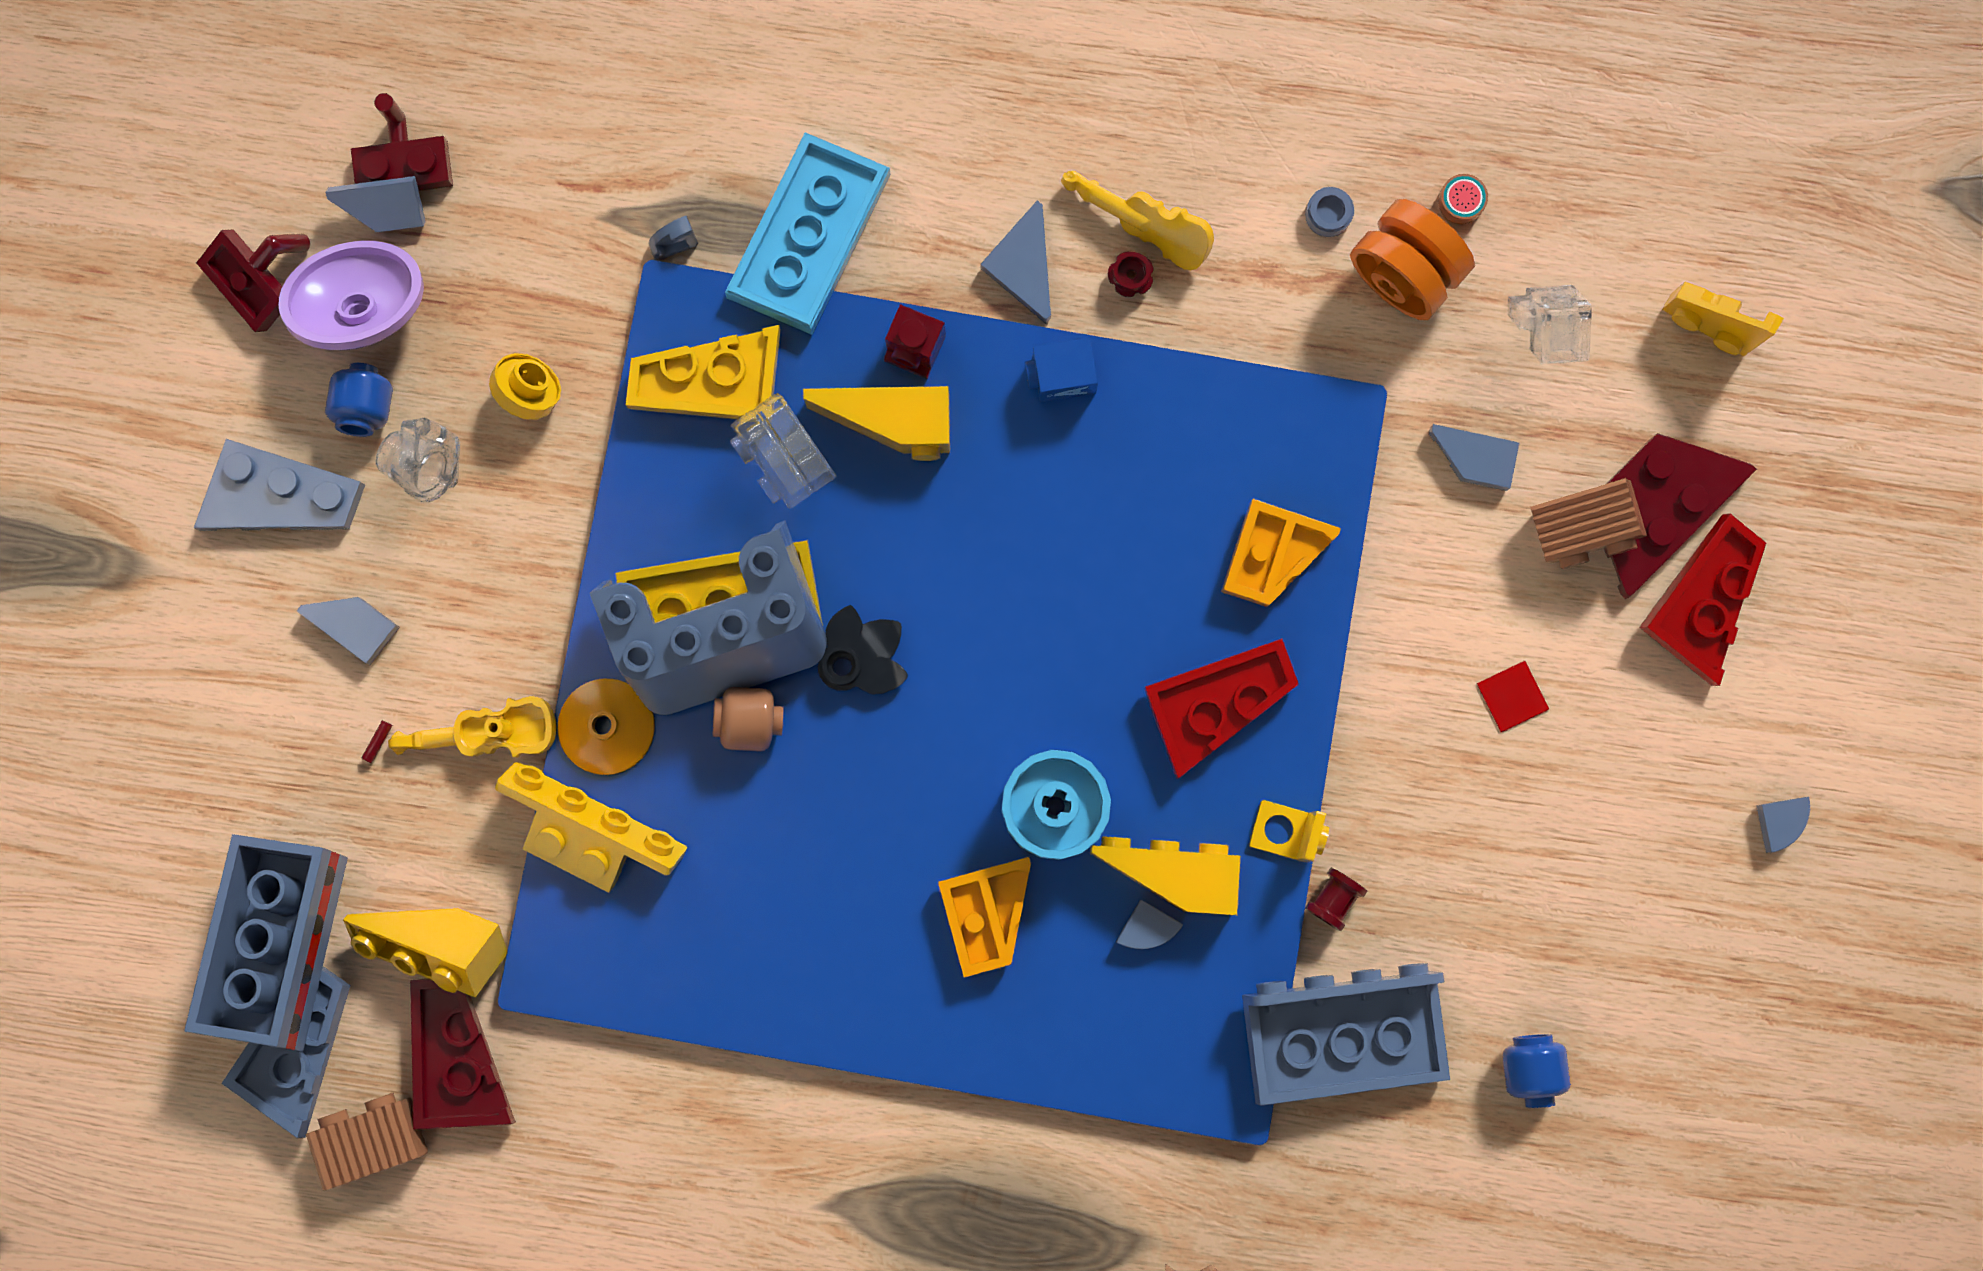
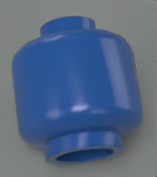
[325,362,393,437]
[1503,1034,1571,1108]

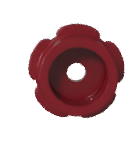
[1108,251,1154,297]

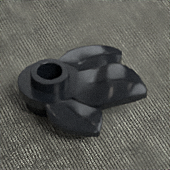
[818,605,908,695]

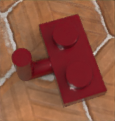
[351,93,453,191]
[196,229,310,332]

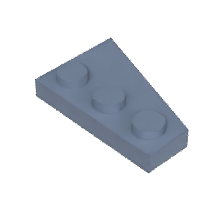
[221,966,351,1138]

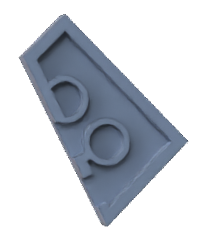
[194,439,365,531]

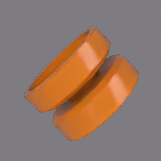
[1350,199,1475,320]

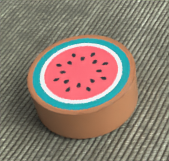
[1438,174,1488,224]

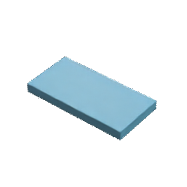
[725,132,891,335]

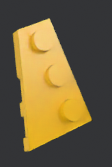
[626,325,781,422]

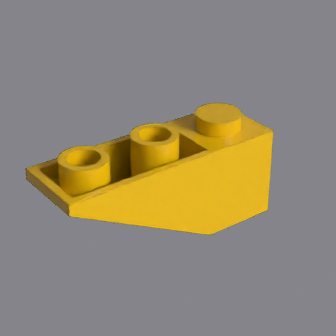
[1090,837,1240,915]
[343,908,507,998]

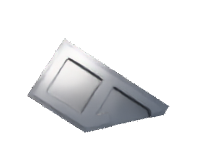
[325,176,426,232]
[1429,424,1519,491]

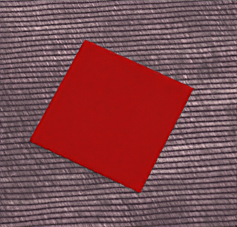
[1476,661,1549,732]

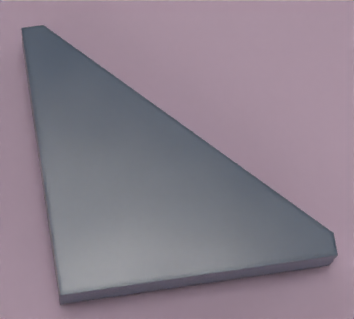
[980,200,1051,324]

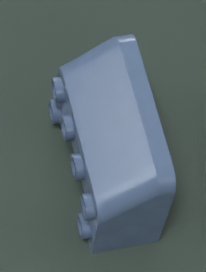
[590,521,827,715]

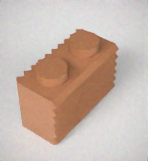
[1530,478,1647,569]
[306,1093,428,1191]

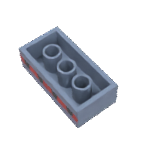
[184,834,348,1051]

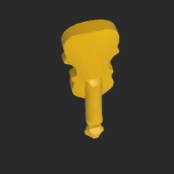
[1061,171,1214,271]
[388,696,556,758]

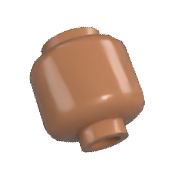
[713,687,783,751]

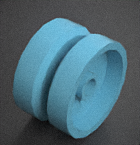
[1002,750,1111,860]

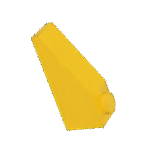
[803,386,950,461]

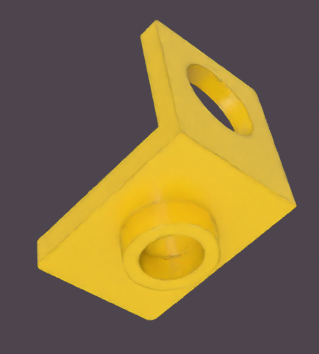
[1249,800,1329,862]

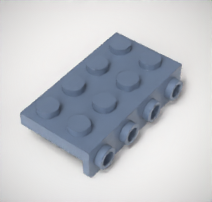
[1242,963,1450,1105]

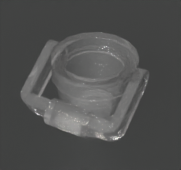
[376,418,460,503]

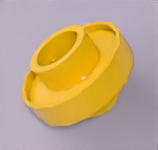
[489,353,561,420]

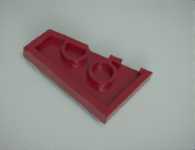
[410,979,516,1129]

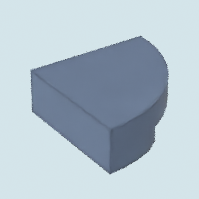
[648,215,698,261]
[1756,797,1810,853]
[1116,900,1183,949]

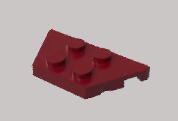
[1604,433,1757,599]

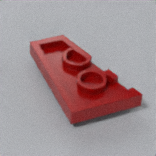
[1639,513,1767,686]
[1144,639,1299,779]

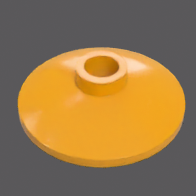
[558,678,655,775]

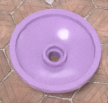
[278,241,424,351]

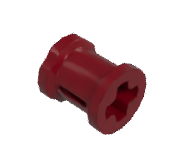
[1305,867,1368,932]

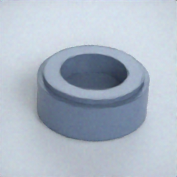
[1305,187,1354,237]

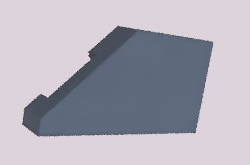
[297,597,400,665]

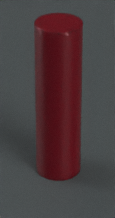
[361,720,393,763]

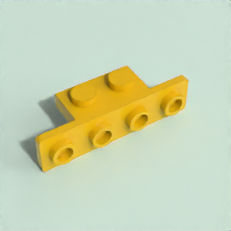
[495,762,687,893]

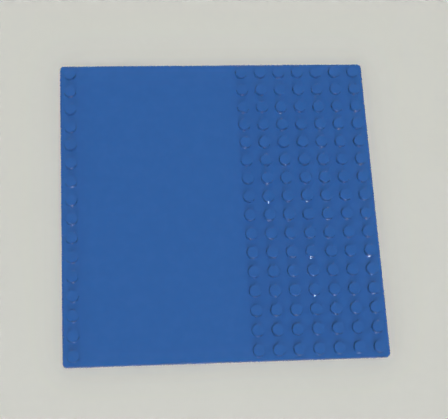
[498,260,1387,1145]

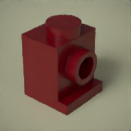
[884,304,946,379]

